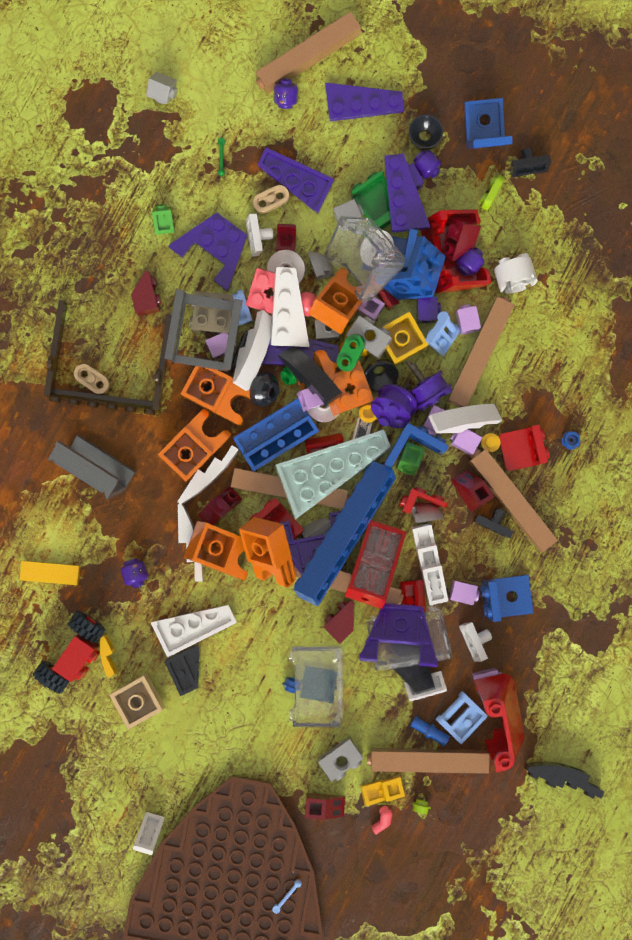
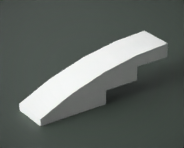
[233,310,272,391]
[428,404,502,433]
[178,445,240,504]
[178,504,205,581]
[412,523,448,605]

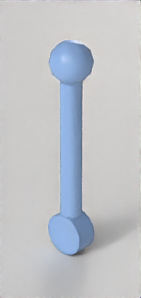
[273,879,302,914]

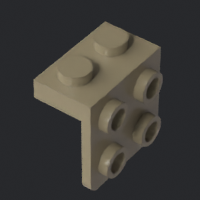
[189,291,234,334]

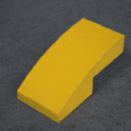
[100,634,118,678]
[360,777,405,806]

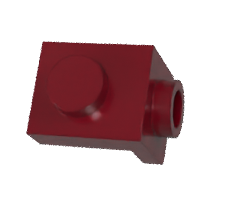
[276,224,296,252]

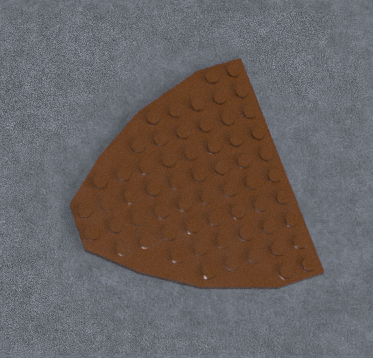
[123,775,323,940]

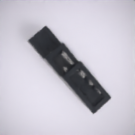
[278,346,342,405]

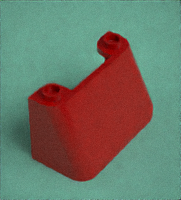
[421,209,491,294]
[474,673,524,772]

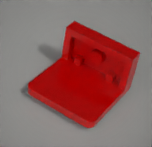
[499,425,549,471]
[398,487,448,514]
[249,498,304,540]

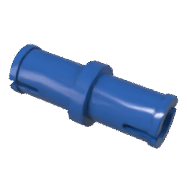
[410,716,450,747]

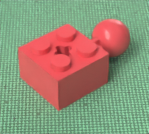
[246,268,317,317]

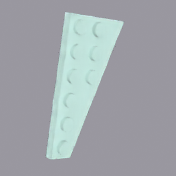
[275,430,391,519]

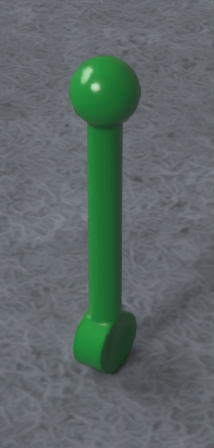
[218,138,225,177]

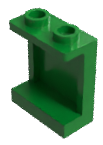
[351,171,391,231]

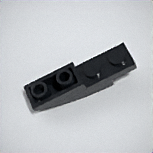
[524,761,605,799]

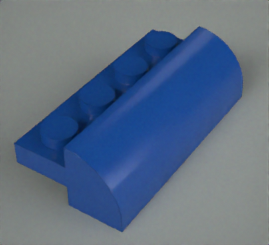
[233,398,319,472]

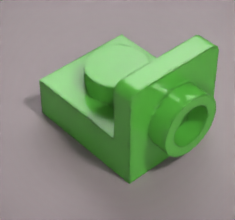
[152,204,175,235]
[397,442,425,475]

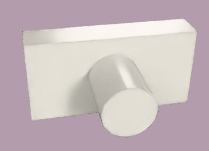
[246,214,273,257]
[459,622,492,662]
[133,812,165,855]

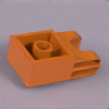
[309,267,374,334]
[313,341,374,416]
[181,366,250,425]
[158,409,231,482]
[239,517,296,588]
[183,521,248,580]

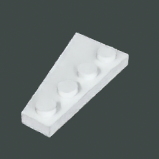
[271,266,309,347]
[151,605,237,657]

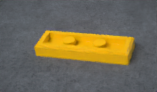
[20,561,80,585]

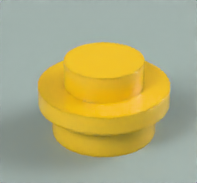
[359,404,376,423]
[481,433,500,452]

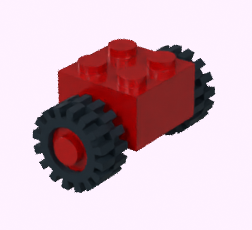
[33,610,106,694]

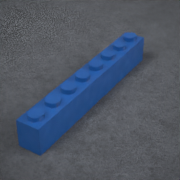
[293,461,396,607]

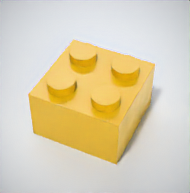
[375,312,428,366]

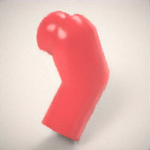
[371,806,393,834]

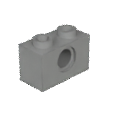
[346,316,392,358]
[318,736,363,782]

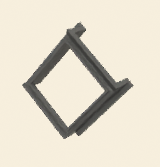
[164,289,243,372]
[48,435,137,500]

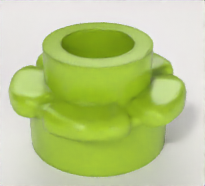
[412,799,431,814]

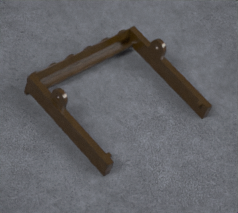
[44,300,172,415]

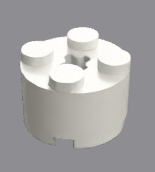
[494,253,538,294]

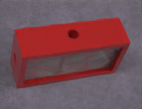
[345,520,406,609]

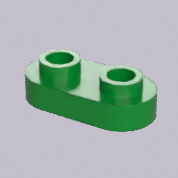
[337,334,366,371]

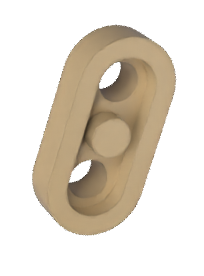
[253,185,289,214]
[74,364,110,395]

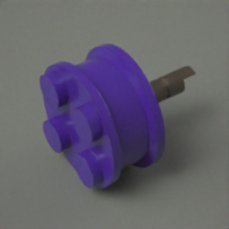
[405,360,453,412]
[371,379,418,428]

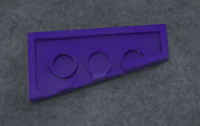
[325,83,404,122]

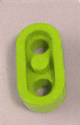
[480,174,506,211]

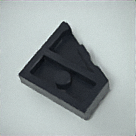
[164,644,200,696]
[388,653,435,695]

